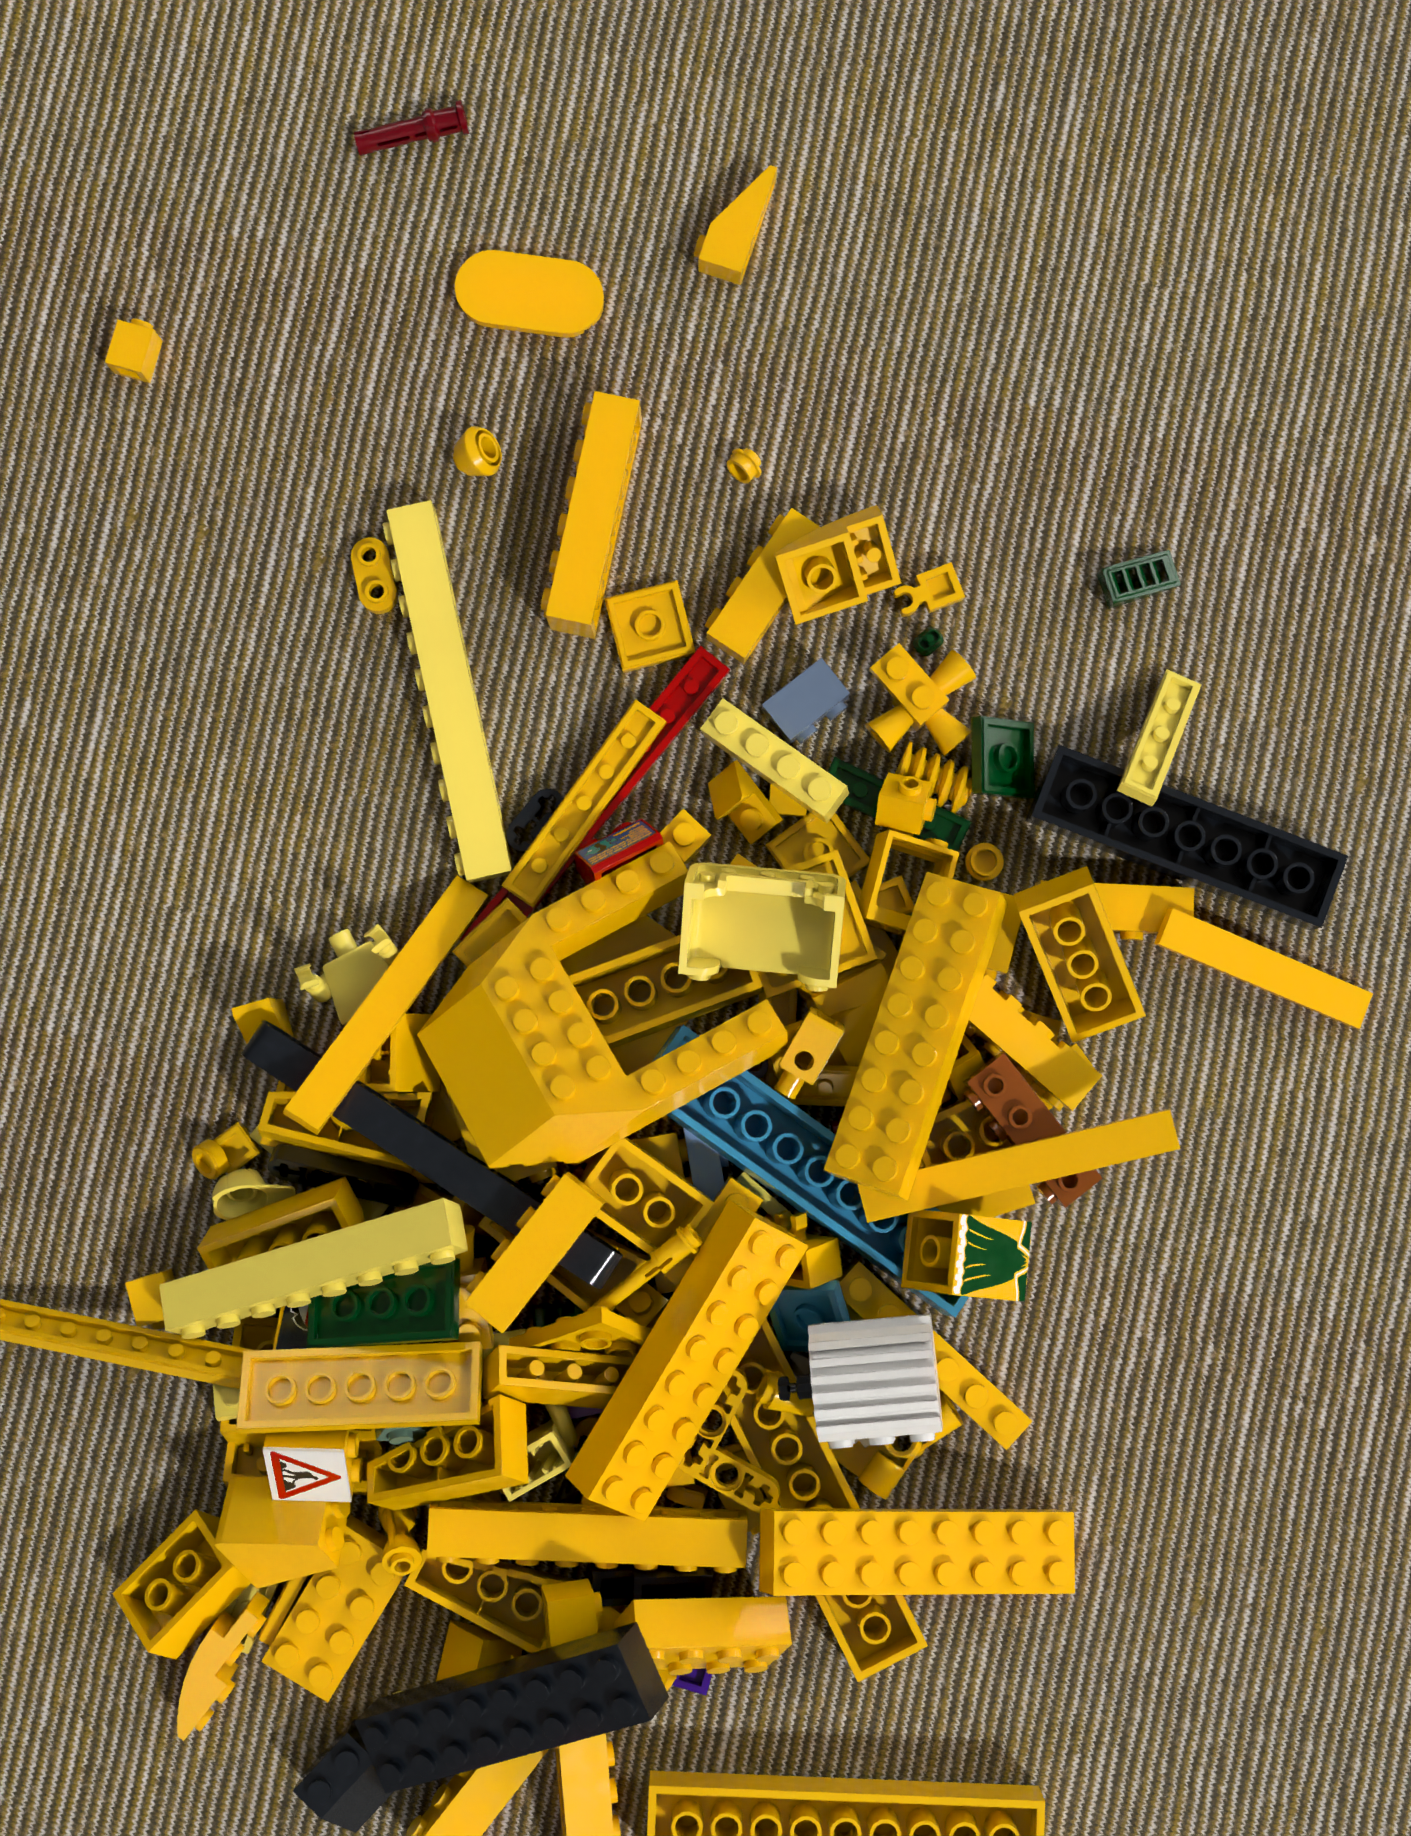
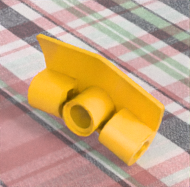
[831,1389,963,1500]

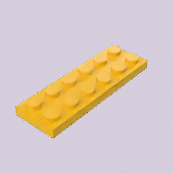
[236,1341,483,1434]

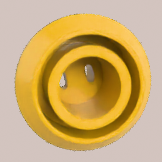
[453,426,502,476]

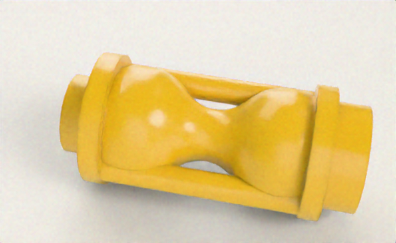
[378,1506,422,1576]

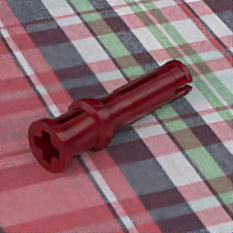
[354,100,470,156]

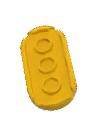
[455,250,604,338]

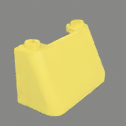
[678,863,846,992]

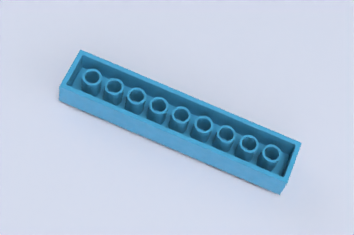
[652,1024,969,1318]

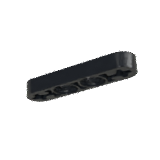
[267,1144,419,1207]

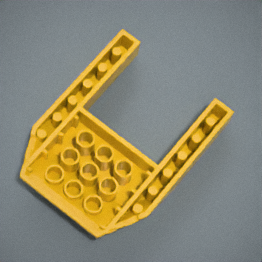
[417,841,788,1168]

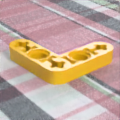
[678,1367,780,1513]

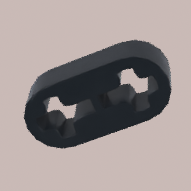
[507,788,564,853]

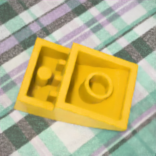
[774,505,902,625]

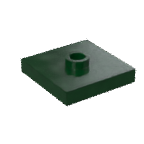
[971,716,1034,799]

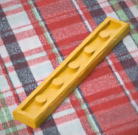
[501,699,667,908]
[1154,908,1373,1029]

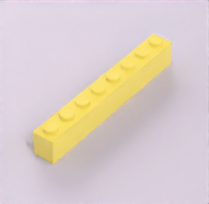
[159,1198,468,1339]

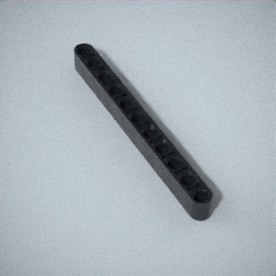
[241,1020,623,1289]

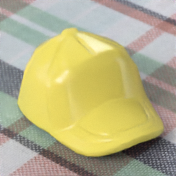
[212,1168,296,1221]

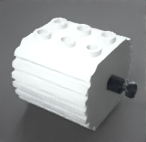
[778,1313,943,1449]

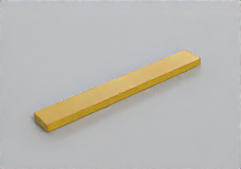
[283,875,489,1135]
[857,1108,1180,1223]
[0,1299,257,1389]

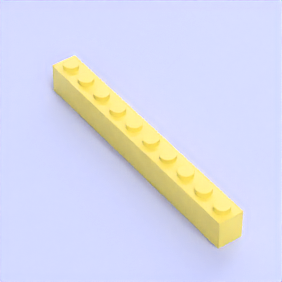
[383,500,514,883]

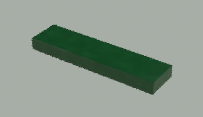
[828,757,972,852]

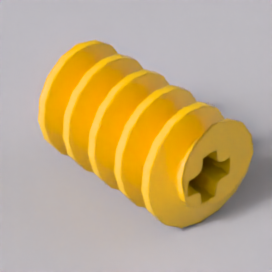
[895,741,972,814]

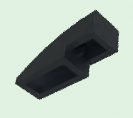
[589,1563,713,1606]

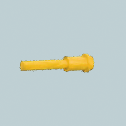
[591,1224,703,1310]

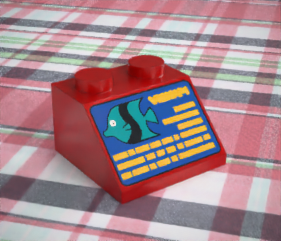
[574,818,663,885]

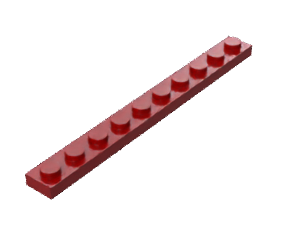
[460,646,730,941]

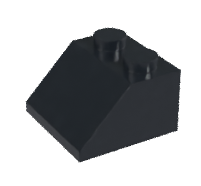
[293,1719,393,1833]

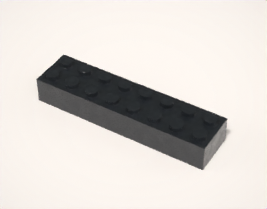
[1025,745,1348,930]
[354,1622,669,1794]

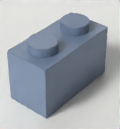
[761,658,850,745]

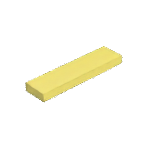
[1117,669,1201,806]

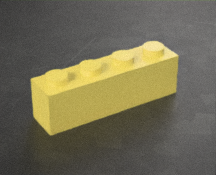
[700,698,849,824]

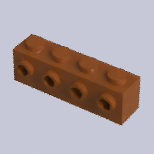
[963,1053,1103,1208]

